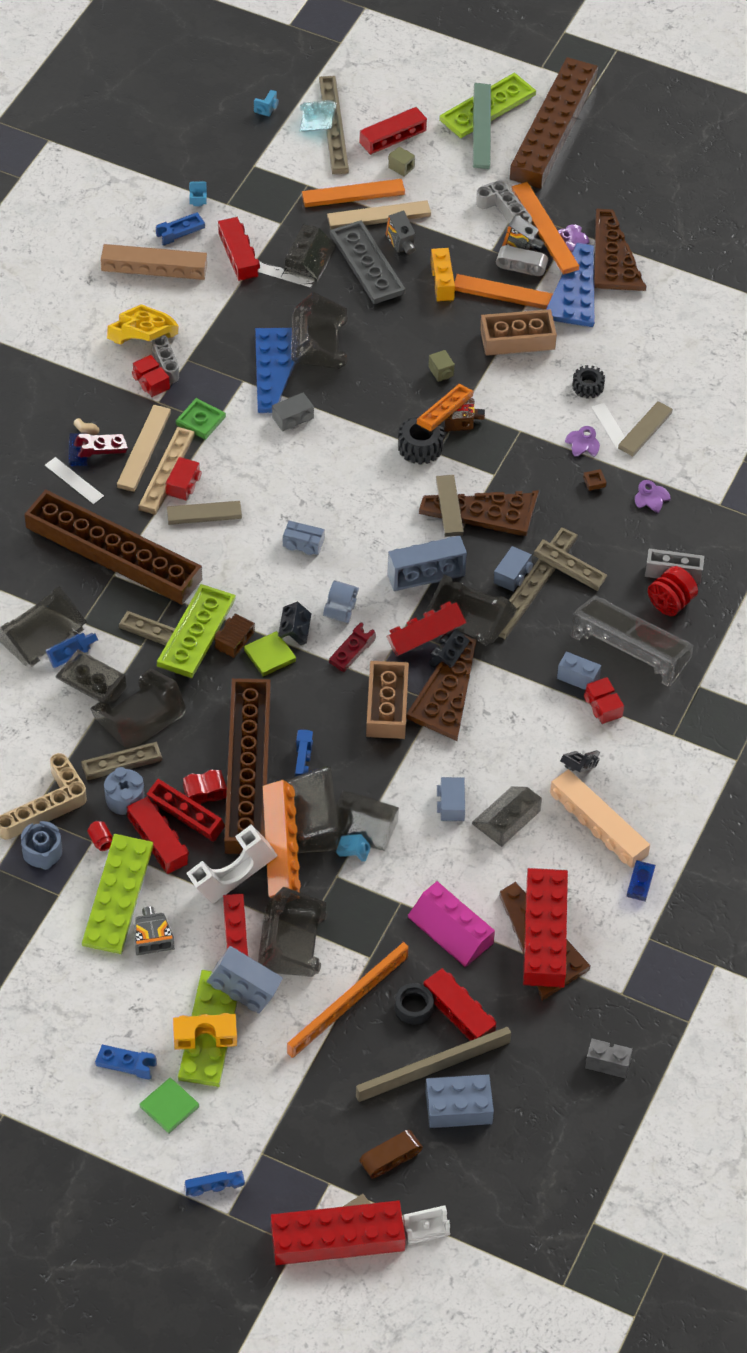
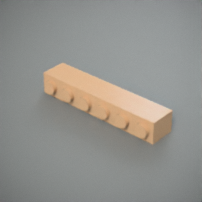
[550,769,650,868]

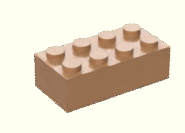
[480,309,557,355]
[366,661,409,739]

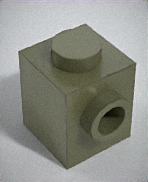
[388,146,415,177]
[429,350,455,382]

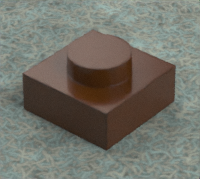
[583,469,607,491]

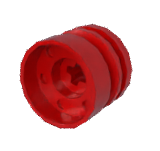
[647,566,698,616]

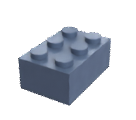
[207,946,283,1014]
[425,1075,494,1128]

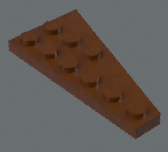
[594,209,647,291]
[419,490,539,536]
[406,636,476,742]
[499,881,591,1001]

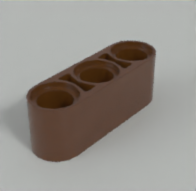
[359,1130,423,1179]

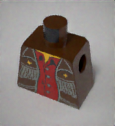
[444,398,485,431]

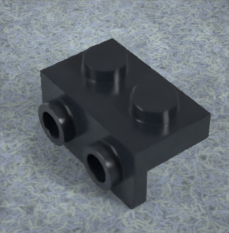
[278,601,312,645]
[428,629,470,668]
[560,750,600,773]

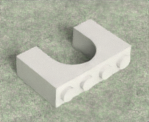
[186,824,278,904]

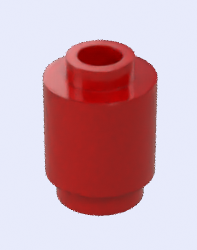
[87,821,113,851]

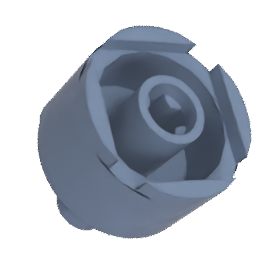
[323,580,359,624]
[104,767,144,815]
[21,821,62,869]

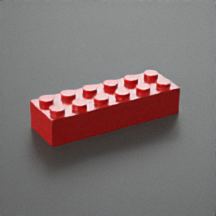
[523,868,568,987]
[271,1200,406,1265]

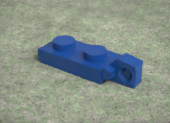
[45,633,98,668]
[184,1170,245,1196]

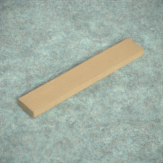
[327,200,431,230]
[117,405,171,492]
[139,427,195,515]

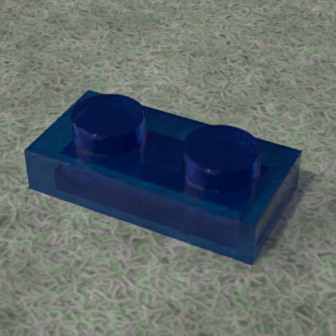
[69,433,88,466]
[626,860,656,902]

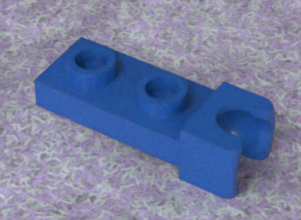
[155,212,205,245]
[295,730,313,785]
[95,1044,157,1080]

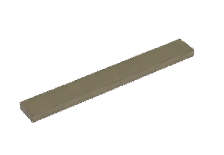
[319,76,349,174]
[489,527,578,639]
[356,1027,511,1102]

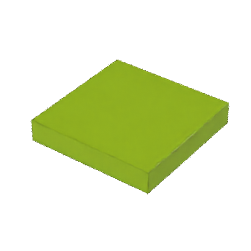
[244,631,296,676]

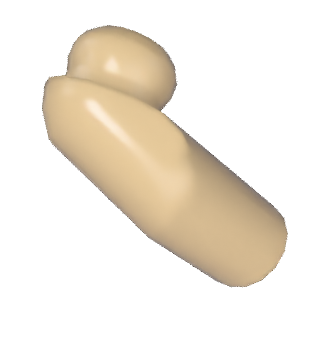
[74,418,99,436]

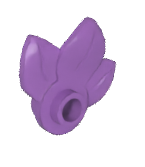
[558,225,590,252]
[565,426,600,457]
[635,480,671,513]

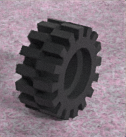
[572,365,605,399]

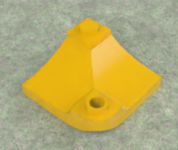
[107,304,179,344]

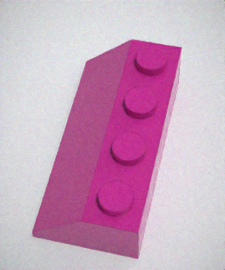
[408,881,495,968]

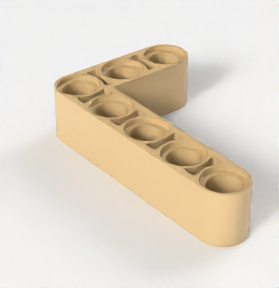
[0,753,87,840]

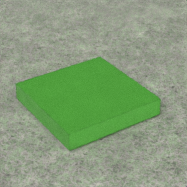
[176,398,226,440]
[140,1077,199,1133]

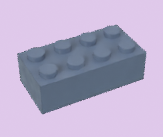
[387,536,467,591]

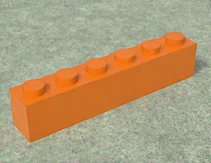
[263,780,301,902]

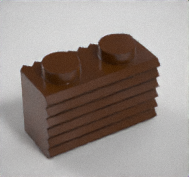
[214,613,255,658]

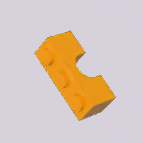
[431,248,455,301]
[173,1013,237,1050]

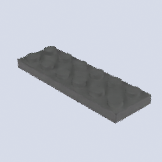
[330,220,406,304]

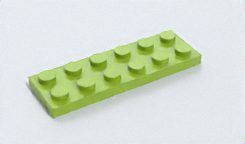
[439,72,536,138]
[157,584,236,678]
[82,834,153,955]
[178,970,238,1087]

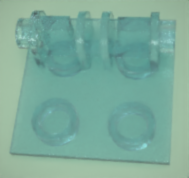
[300,100,336,132]

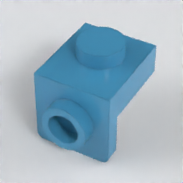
[254,90,279,116]
[189,181,207,207]
[336,834,371,862]

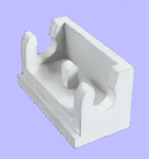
[403,1206,450,1245]

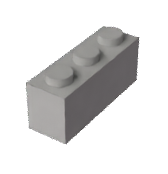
[645,549,704,584]

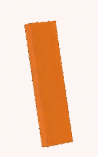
[416,384,474,431]

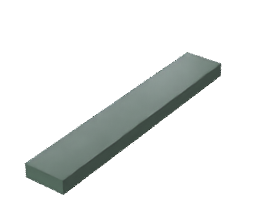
[473,83,491,169]

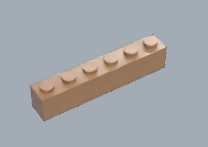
[101,244,207,280]

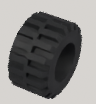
[398,416,444,464]

